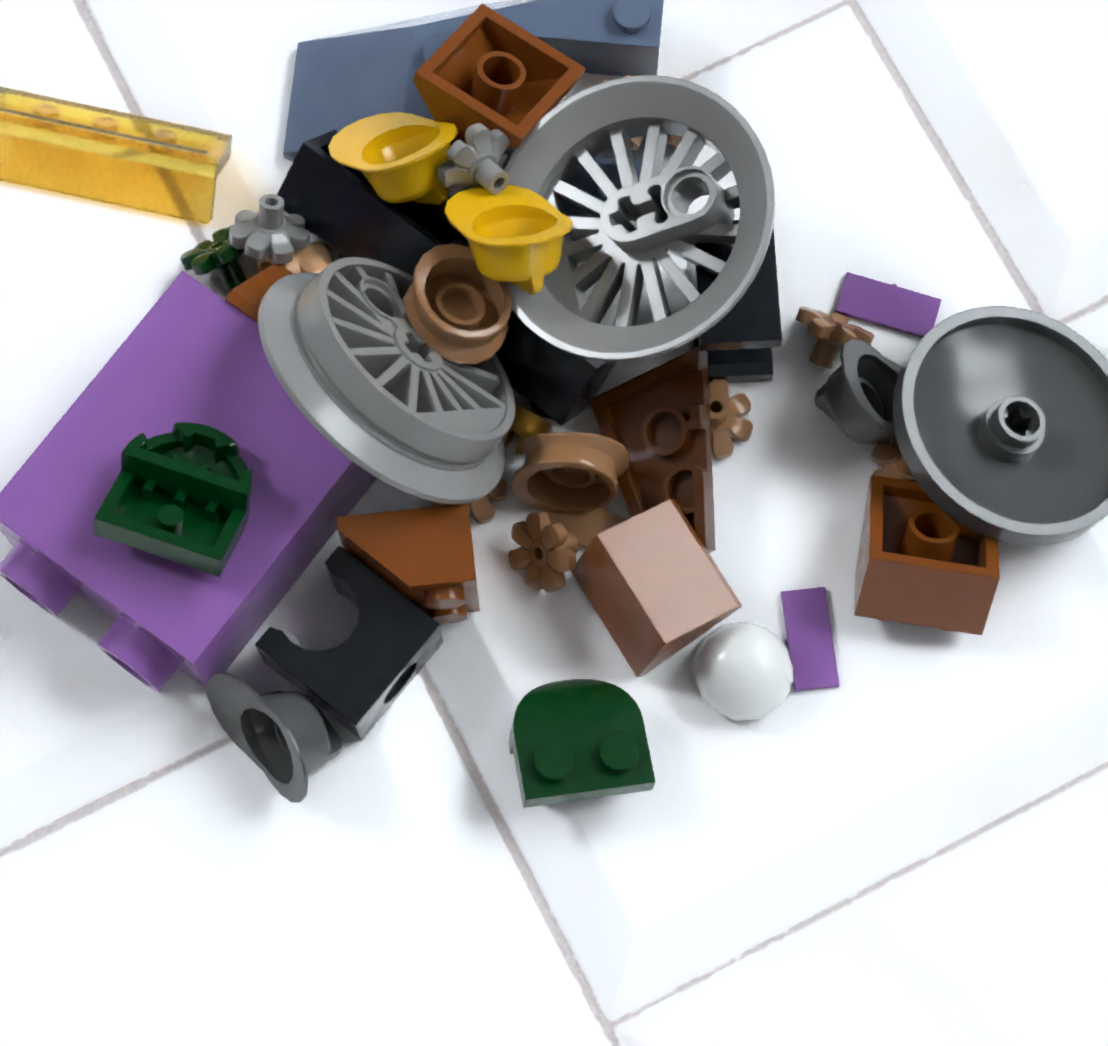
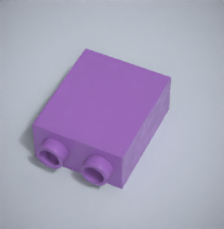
[0,270,377,693]

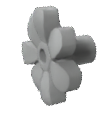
[437,123,510,197]
[229,194,310,264]

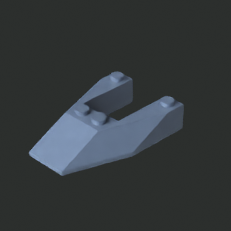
[283,0,664,241]

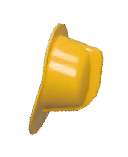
[328,112,458,205]
[444,185,573,295]

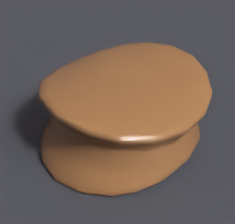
[403,244,513,365]
[511,432,629,513]

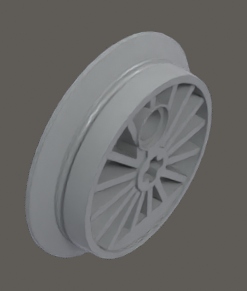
[504,75,776,361]
[258,257,516,504]

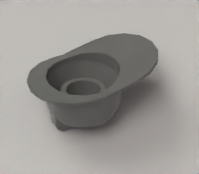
[814,339,902,444]
[207,671,342,803]

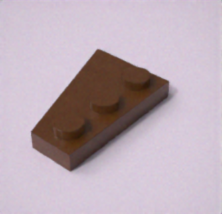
[589,347,716,553]

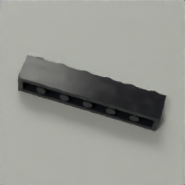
[277,130,617,426]

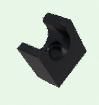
[686,220,782,383]
[255,545,443,741]

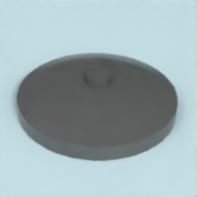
[892,306,1108,546]

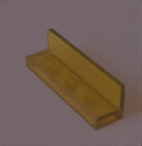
[0,86,233,224]

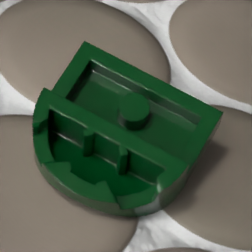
[94,422,252,577]
[509,679,656,808]

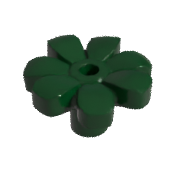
[180,226,247,290]

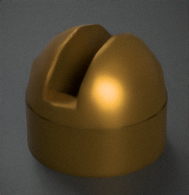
[502,404,552,455]

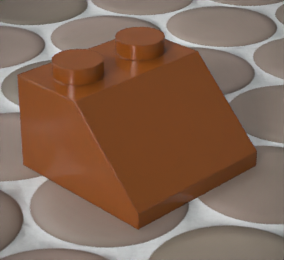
[854,475,1000,635]
[337,503,480,624]

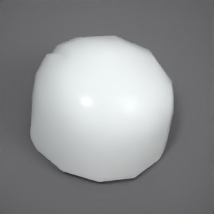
[692,621,793,721]

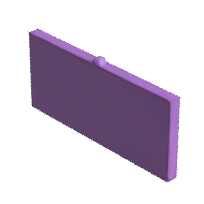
[835,272,942,338]
[781,587,840,692]

